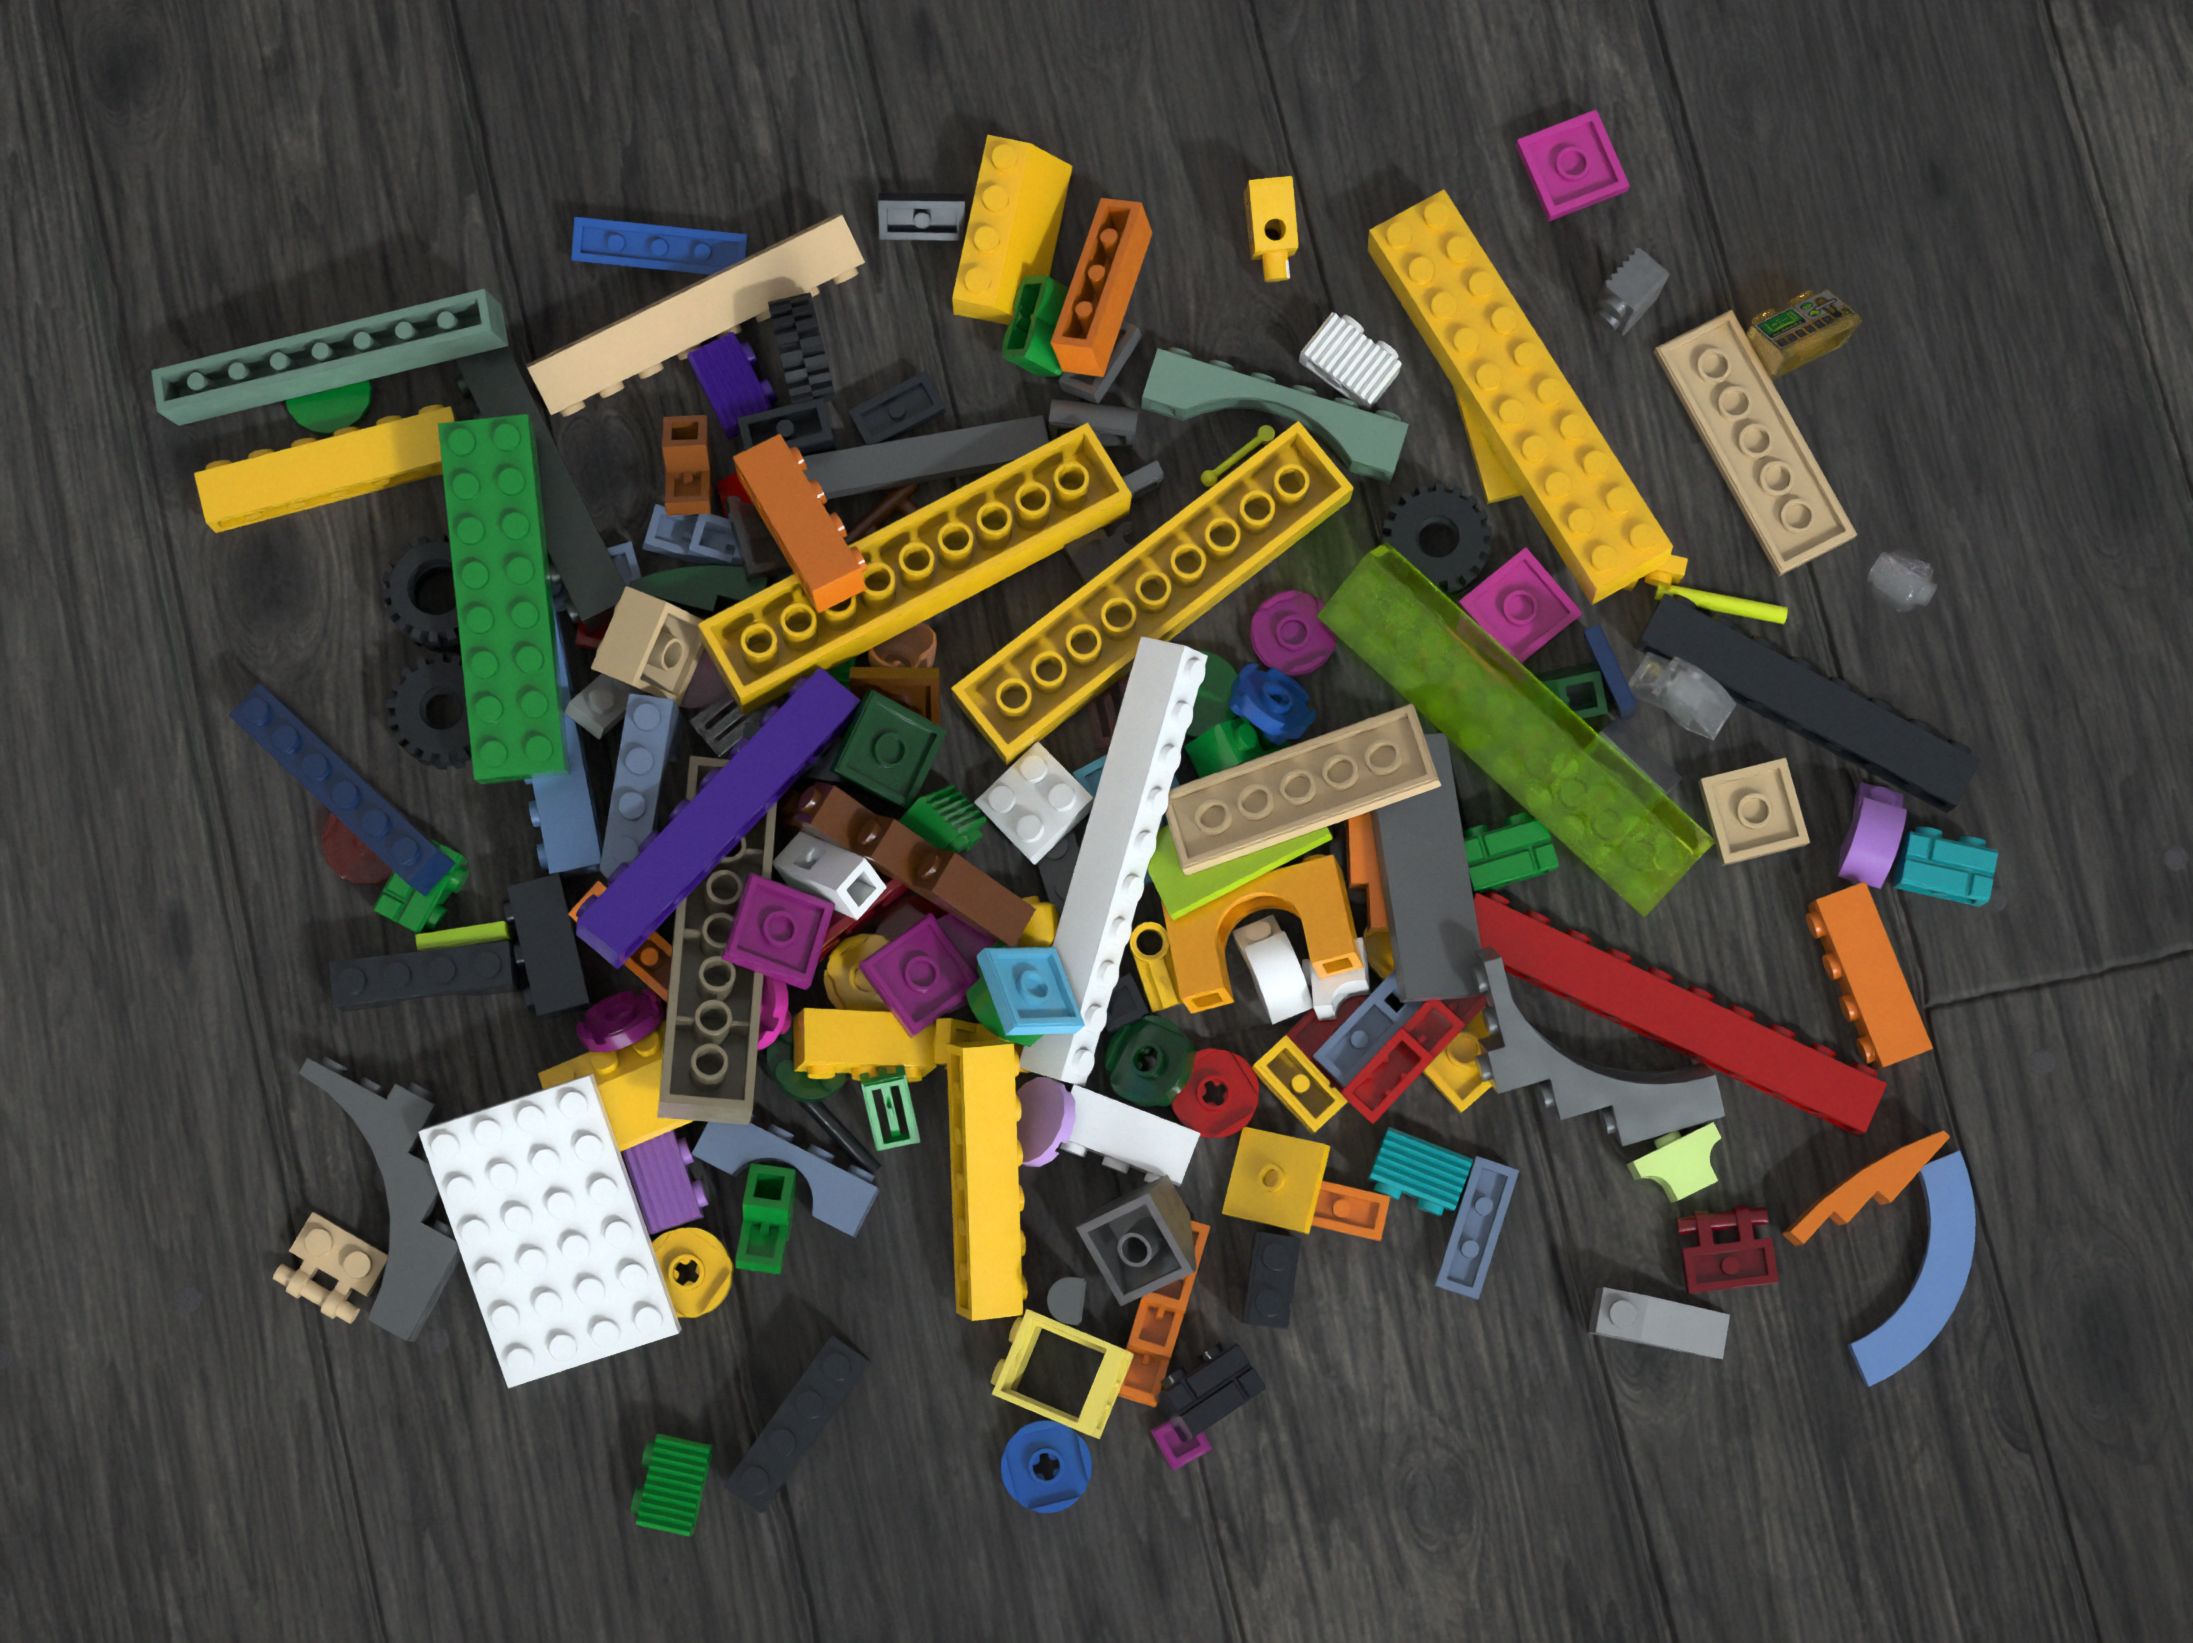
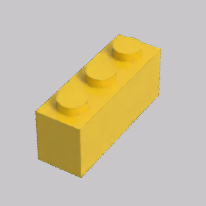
[793,1008,937,1083]

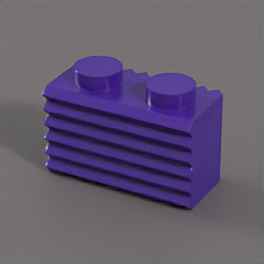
[687,332,778,440]

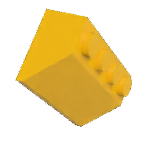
[952,135,1073,325]
[538,1020,694,1152]

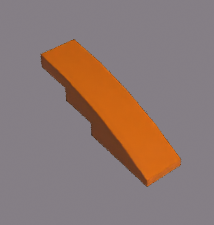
[1782,1130,1950,1246]
[1118,1220,1210,1407]

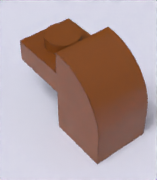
[662,415,714,516]

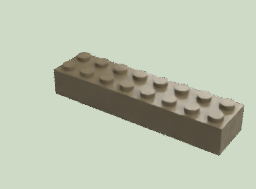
[657,756,777,1125]

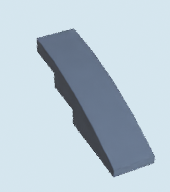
[642,504,794,581]

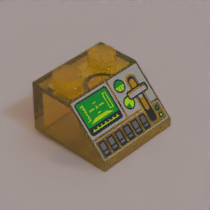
[1746,288,1862,381]

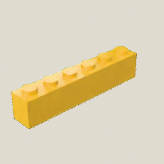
[194,404,459,533]
[946,1039,1028,1321]

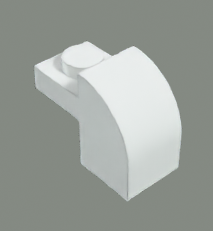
[1232,915,1314,1024]

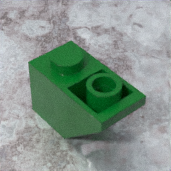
[1184,717,1291,778]

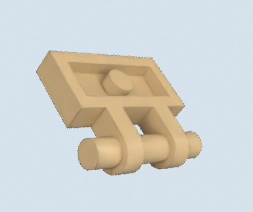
[273,1212,388,1324]

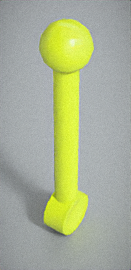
[1200,425,1275,487]

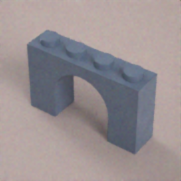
[599,693,685,879]

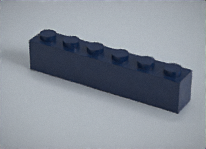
[229,683,456,896]

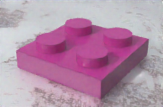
[1515,110,1630,222]
[1457,547,1583,671]

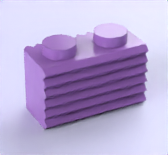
[622,1130,709,1235]

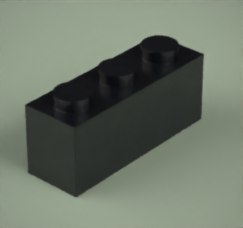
[503,873,595,1021]

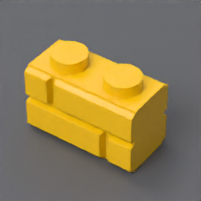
[1252,1035,1348,1135]

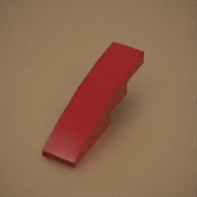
[1340,995,1487,1124]

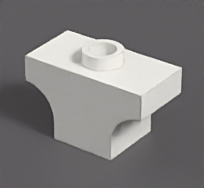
[1302,937,1371,1021]

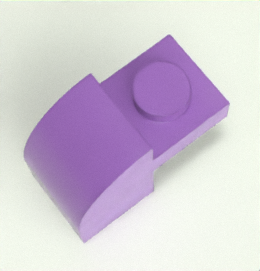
[1838,782,1907,889]

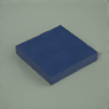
[1583,624,1637,721]

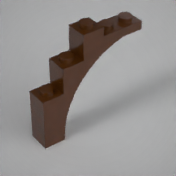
[775,781,1036,948]

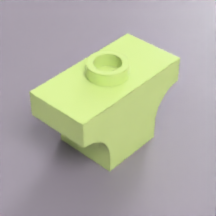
[1626,1122,1721,1203]

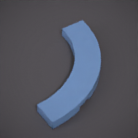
[1847,1150,1976,1387]

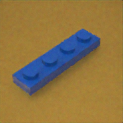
[571,217,749,275]

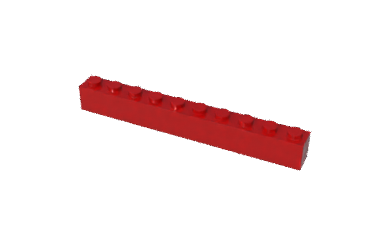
[1473,891,1887,1136]

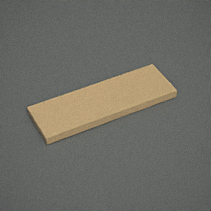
[1654,310,1857,577]
[1165,703,1441,876]

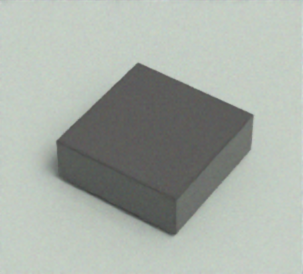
[1122,460,1164,502]

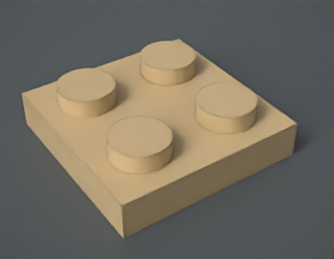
[1698,758,1810,866]

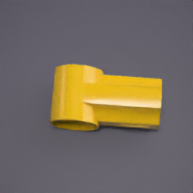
[1129,922,1183,1013]

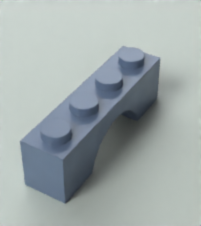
[692,1114,880,1238]

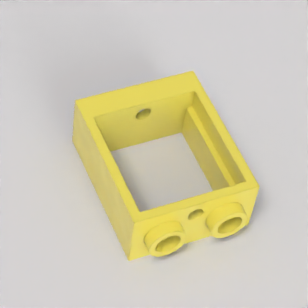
[991,1309,1134,1439]

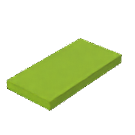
[1147,824,1333,921]

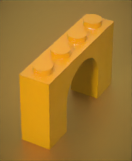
[1161,854,1364,1014]

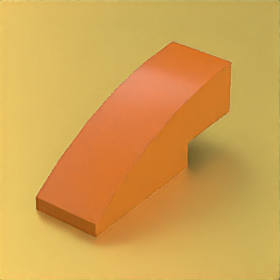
[1345,812,1389,933]

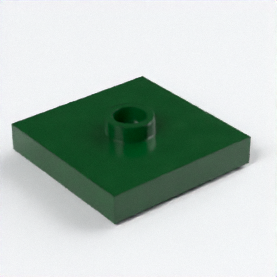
[829,690,948,811]

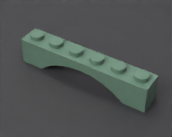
[1141,347,1409,484]

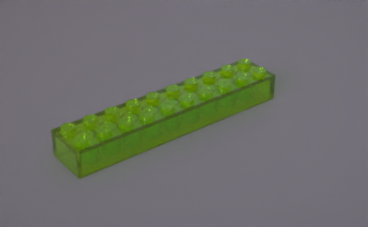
[1316,542,1716,917]

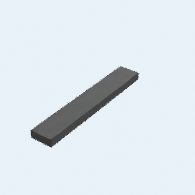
[802,415,1049,499]

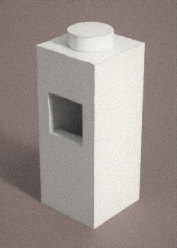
[772,831,887,920]

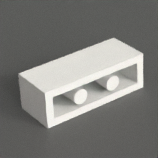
[1060,1084,1200,1186]

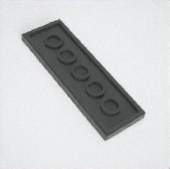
[1370,733,1485,1002]

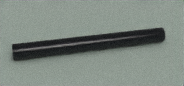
[757,1048,882,1175]

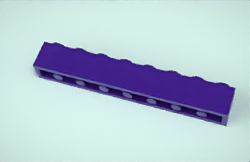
[576,667,861,969]

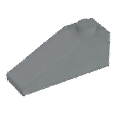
[1588,1287,1730,1359]

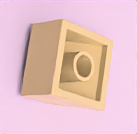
[591,586,705,707]

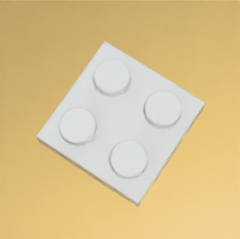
[974,741,1094,865]

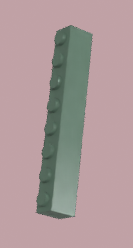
[151,289,509,426]

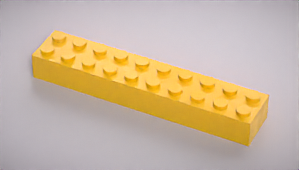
[1368,189,1673,605]
[951,421,1354,766]
[698,422,1132,715]

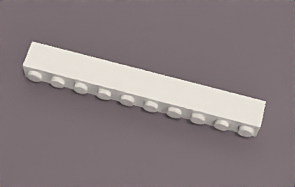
[1020,636,1208,1087]

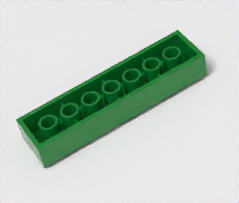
[438,414,571,784]

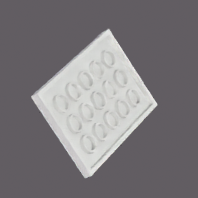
[418,1073,682,1388]

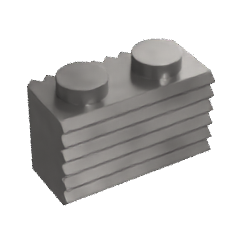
[1593,248,1669,336]

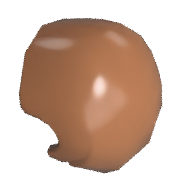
[868,622,936,668]

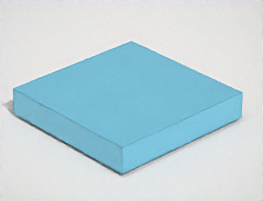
[976,947,1085,1035]

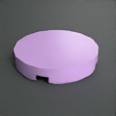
[1016,1077,1076,1167]

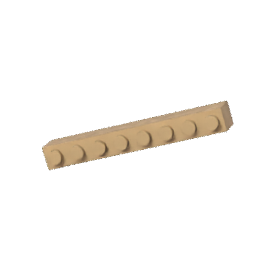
[526,213,865,418]

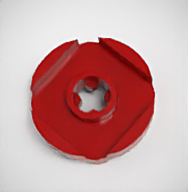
[1171,1048,1259,1139]

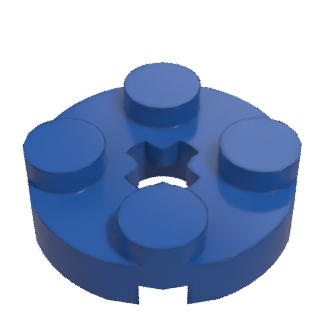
[1228,664,1316,745]
[1001,1420,1092,1513]

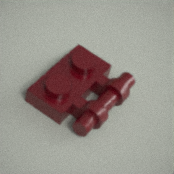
[1675,1204,1779,1294]

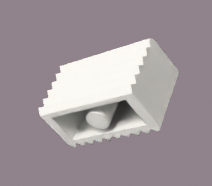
[1299,312,1402,412]

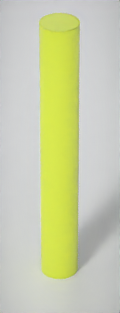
[1654,585,1788,624]

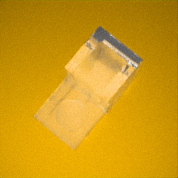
[1628,652,1736,740]

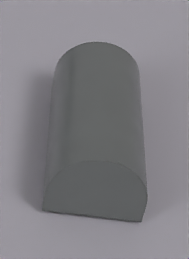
[1048,398,1139,450]
[1047,1277,1086,1326]

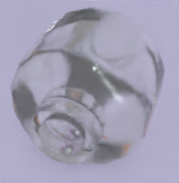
[1867,548,1937,613]

